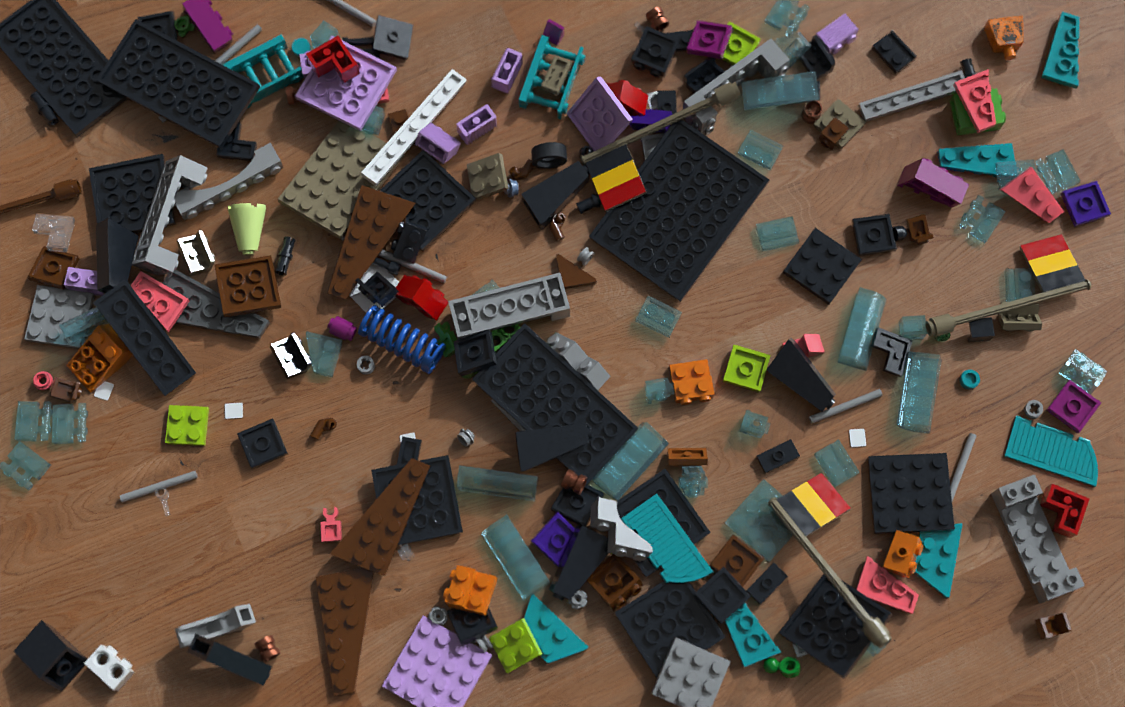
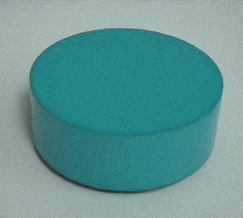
[292,38,311,57]
[959,369,980,390]

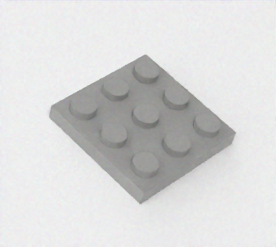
[24,285,95,349]
[651,637,731,707]

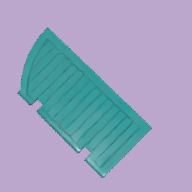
[1004,416,1098,487]
[621,494,713,583]

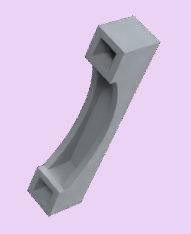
[174,143,284,220]

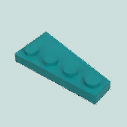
[1041,11,1080,89]
[937,143,1018,180]
[725,603,781,667]

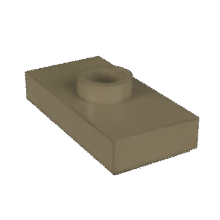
[541,55,572,95]

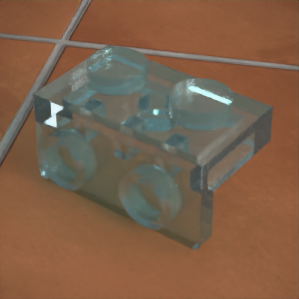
[1059,349,1107,394]

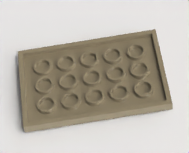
[278,121,404,240]

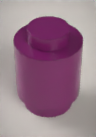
[327,316,357,341]

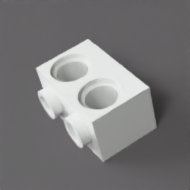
[84,645,135,691]

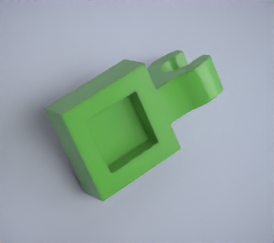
[434,322,457,357]

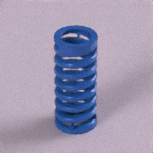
[358,305,446,374]

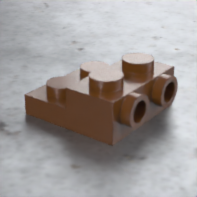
[587,554,643,611]

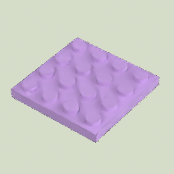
[295,36,397,131]
[382,615,492,707]

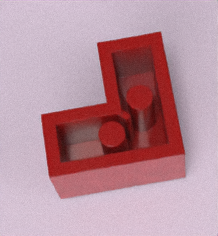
[306,36,360,83]
[606,80,648,116]
[395,275,449,321]
[1040,484,1090,538]

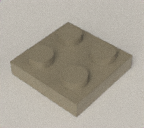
[813,99,866,149]
[467,153,509,200]

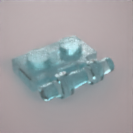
[765,0,810,37]
[1035,149,1081,194]
[959,195,1006,243]
[14,401,53,441]
[52,403,88,444]
[0,441,51,490]

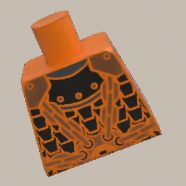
[984,15,1023,60]

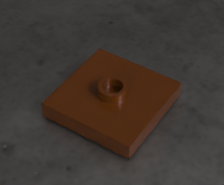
[27,246,80,290]
[709,534,765,587]

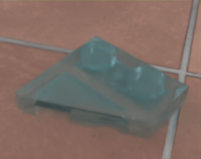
[773,32,811,71]
[306,331,343,378]

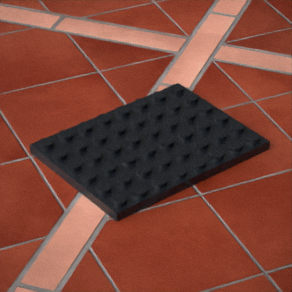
[589,120,770,302]

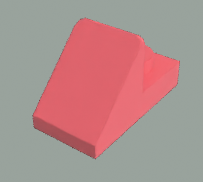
[782,334,825,357]

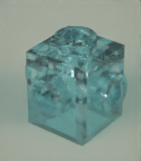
[679,466,708,498]

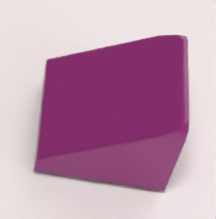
[543,19,564,45]

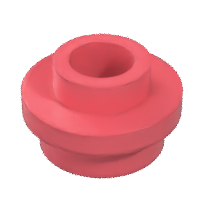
[33,371,53,390]

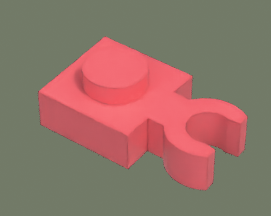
[321,507,342,543]

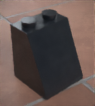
[14,620,88,692]

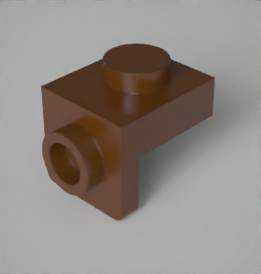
[819,117,849,150]
[905,214,934,245]
[49,377,82,403]
[1035,612,1072,640]

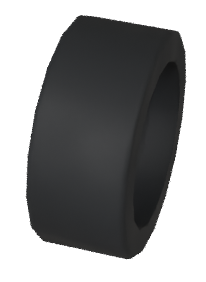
[531,142,567,169]

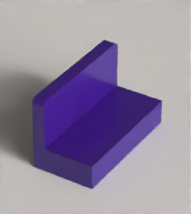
[630,109,672,133]

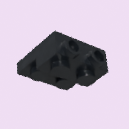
[631,26,680,78]

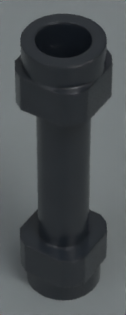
[372,257,401,275]

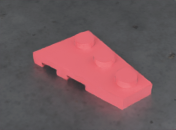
[953,70,996,133]
[1000,167,1064,223]
[131,271,190,332]
[856,556,919,614]

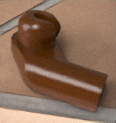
[509,159,534,179]
[549,213,566,242]
[310,418,337,440]

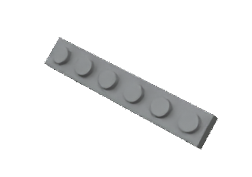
[858,70,965,122]

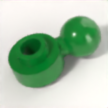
[763,657,801,678]

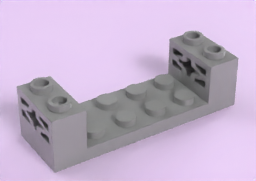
[683,39,790,135]
[132,155,207,276]
[448,273,570,340]
[991,475,1085,604]

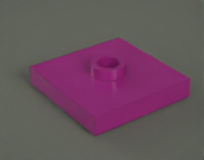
[686,20,733,59]
[1046,379,1101,433]

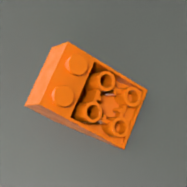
[66,324,132,393]

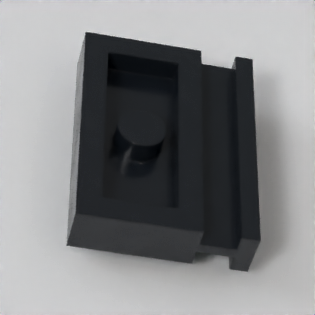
[872,30,917,74]

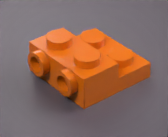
[669,359,715,405]
[443,565,498,616]

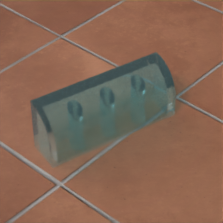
[741,71,819,111]
[837,287,886,371]
[58,307,109,345]
[897,351,942,434]
[592,422,669,501]
[457,465,538,501]
[481,515,550,601]

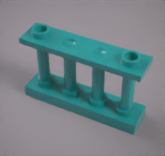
[222,34,304,109]
[519,35,586,119]

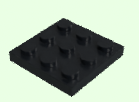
[783,228,862,305]

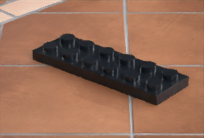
[93,280,196,396]

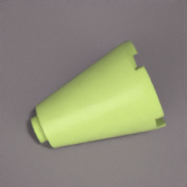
[228,203,266,255]

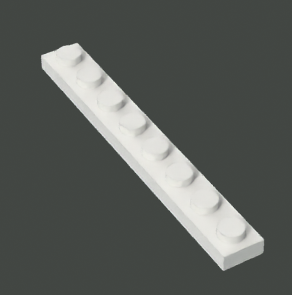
[361,69,467,186]

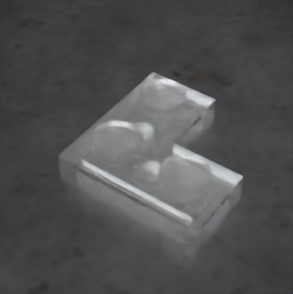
[32,214,75,252]

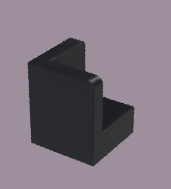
[967,317,995,343]

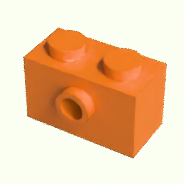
[883,530,923,579]

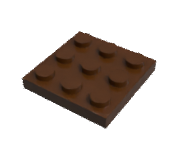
[214,255,281,318]

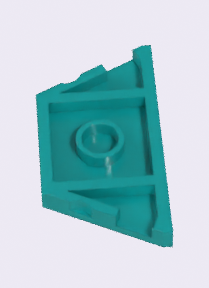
[914,523,963,598]
[524,594,589,664]

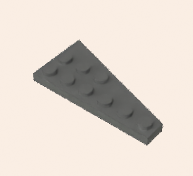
[147,270,270,339]

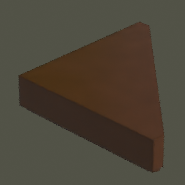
[556,254,597,289]

